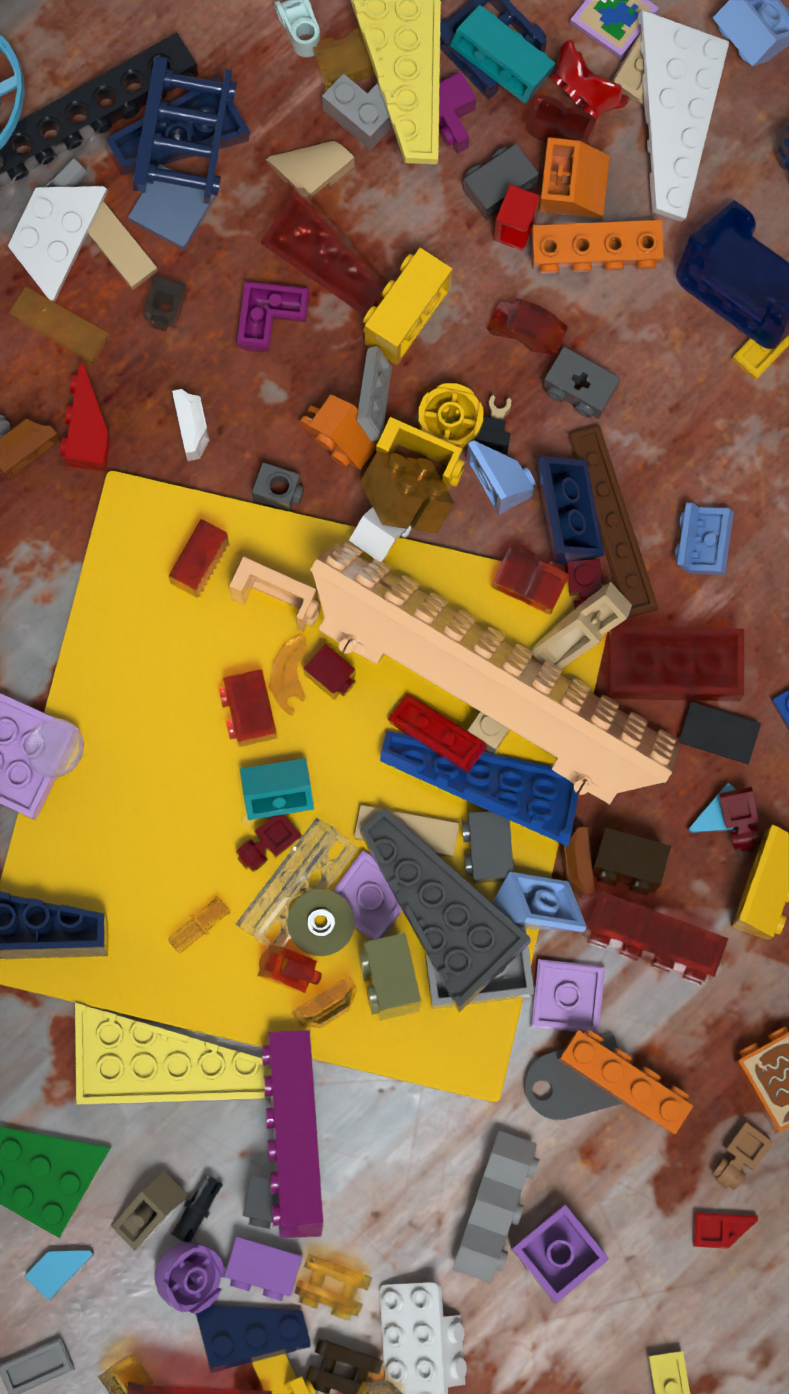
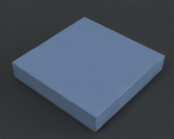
[128,164,216,251]

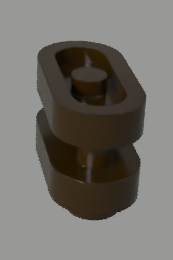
[305,1339,384,1394]

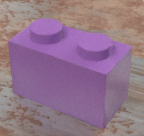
[224,1237,303,1301]

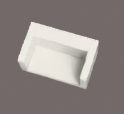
[349,507,418,562]

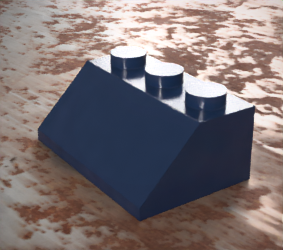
[536,456,604,565]

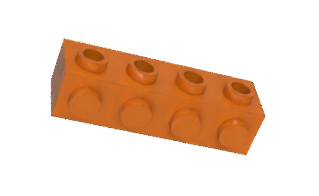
[531,220,664,274]
[558,1029,693,1135]

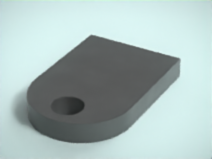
[524,1035,623,1120]

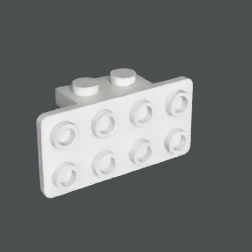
[380,1282,467,1394]

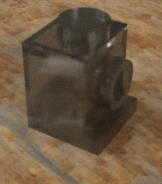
[143,276,188,331]

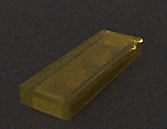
[9,286,109,364]

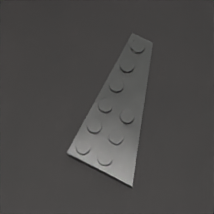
[360,808,531,1012]

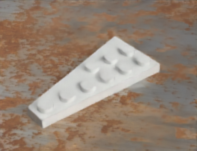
[638,10,729,222]

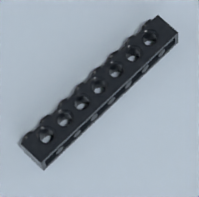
[0,32,198,190]

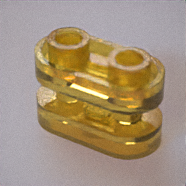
[294,1253,373,1321]

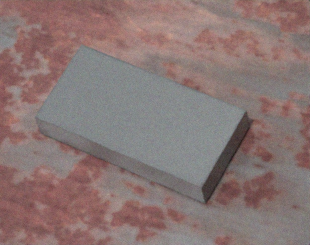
[0,1338,75,1394]

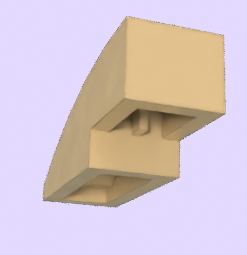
[531,582,632,669]

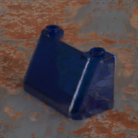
[676,200,789,349]

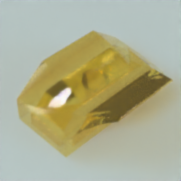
[292,976,357,1028]

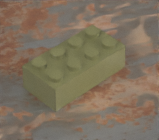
[359,933,421,1021]

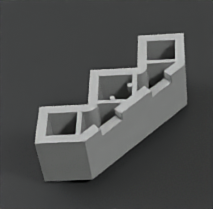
[452,1130,539,1283]

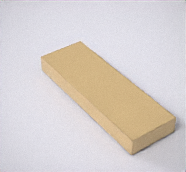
[88,201,158,290]
[354,805,459,857]

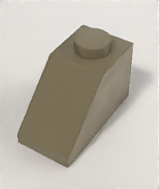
[111,1171,188,1251]

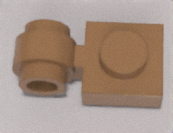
[712,1122,773,1190]

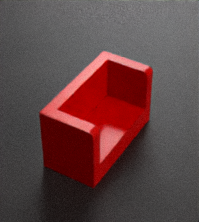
[494,185,540,251]

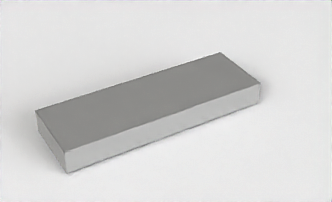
[357,346,392,441]

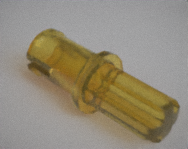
[168,896,231,953]

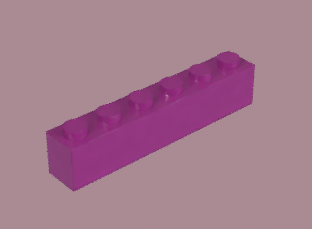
[262,1030,324,1238]

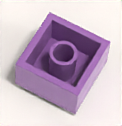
[511,1205,609,1303]

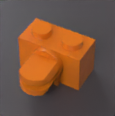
[299,395,379,470]

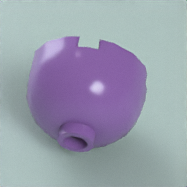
[154,1242,225,1314]

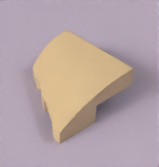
[266,141,355,202]

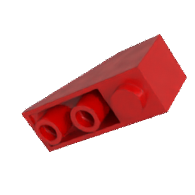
[60,364,111,471]

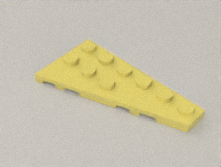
[75,1002,271,1105]

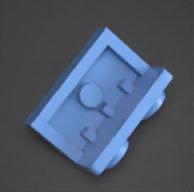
[675,502,734,575]

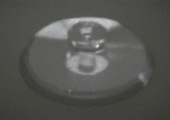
[26,718,84,777]

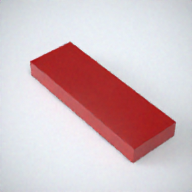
[388,694,487,773]

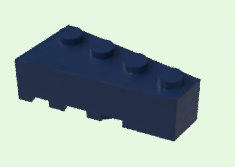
[105,76,250,176]
[0,891,108,959]

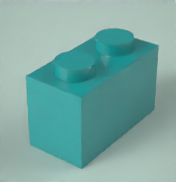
[240,758,314,820]

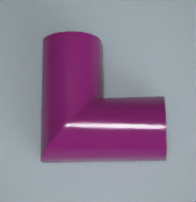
[237,281,310,352]

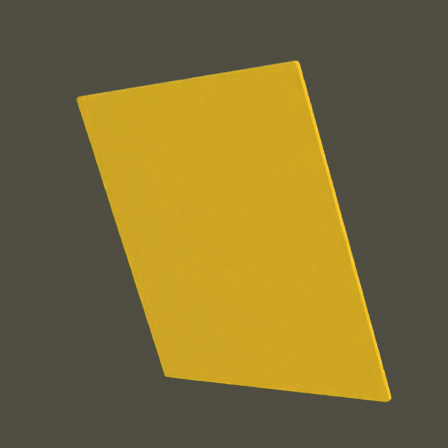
[0,471,608,1103]

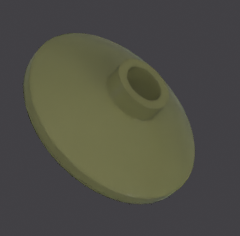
[287,889,355,956]

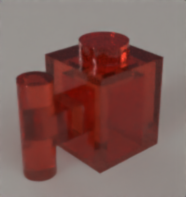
[257,944,322,993]

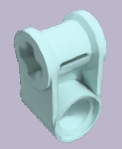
[274,0,321,57]

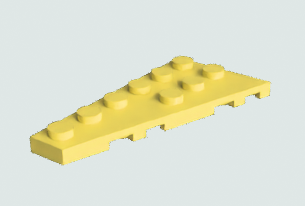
[351,0,441,164]

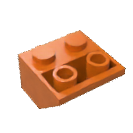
[539,137,610,219]

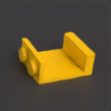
[376,417,465,492]

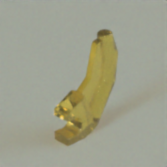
[269,634,307,716]

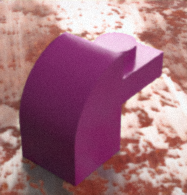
[439,72,476,154]

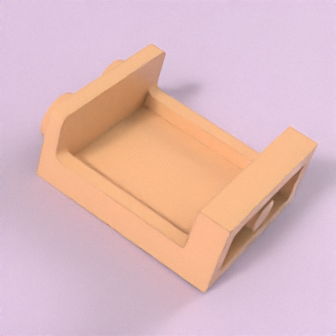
[229,557,321,632]

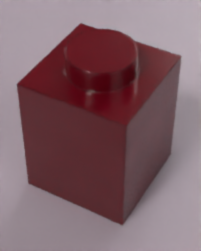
[303,644,356,700]

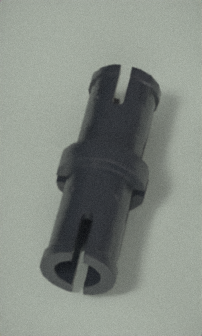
[171,1174,224,1242]

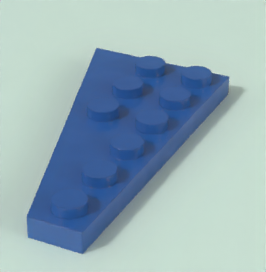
[380,731,579,846]

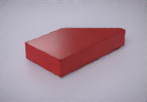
[693,1212,758,1249]

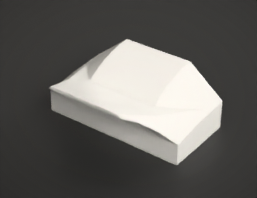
[172,389,210,461]

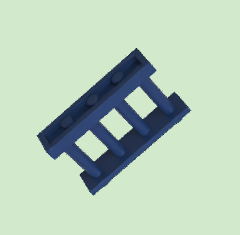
[440,0,547,100]
[133,56,237,204]

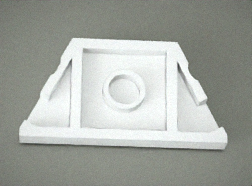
[8,186,108,302]

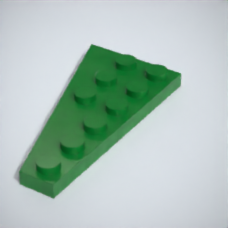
[0,1127,112,1238]

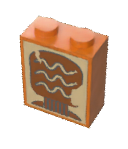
[735,1026,789,1133]

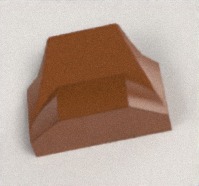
[0,419,60,481]
[561,827,595,898]

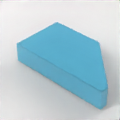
[688,783,736,834]
[24,1250,94,1301]

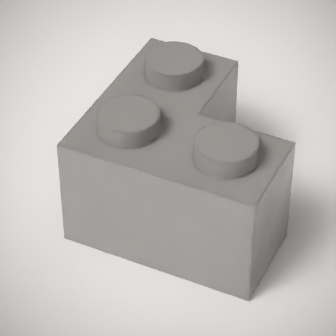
[322,73,393,150]

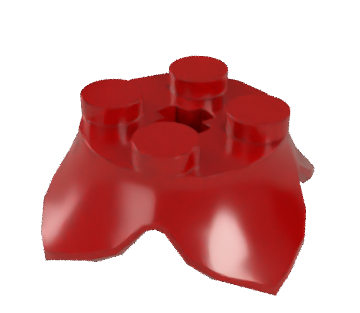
[549,39,629,121]

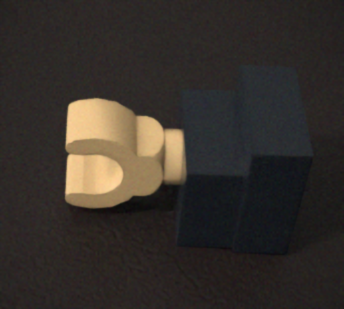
[476,395,511,455]

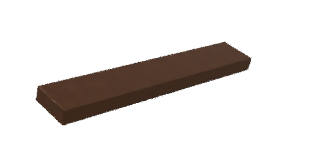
[568,425,658,619]

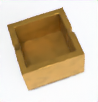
[360,452,455,534]

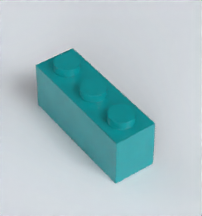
[450,5,556,104]

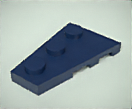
[195,1306,311,1373]

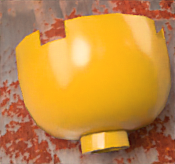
[418,383,483,448]

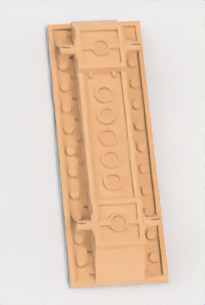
[310,541,680,804]

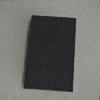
[679,702,761,765]

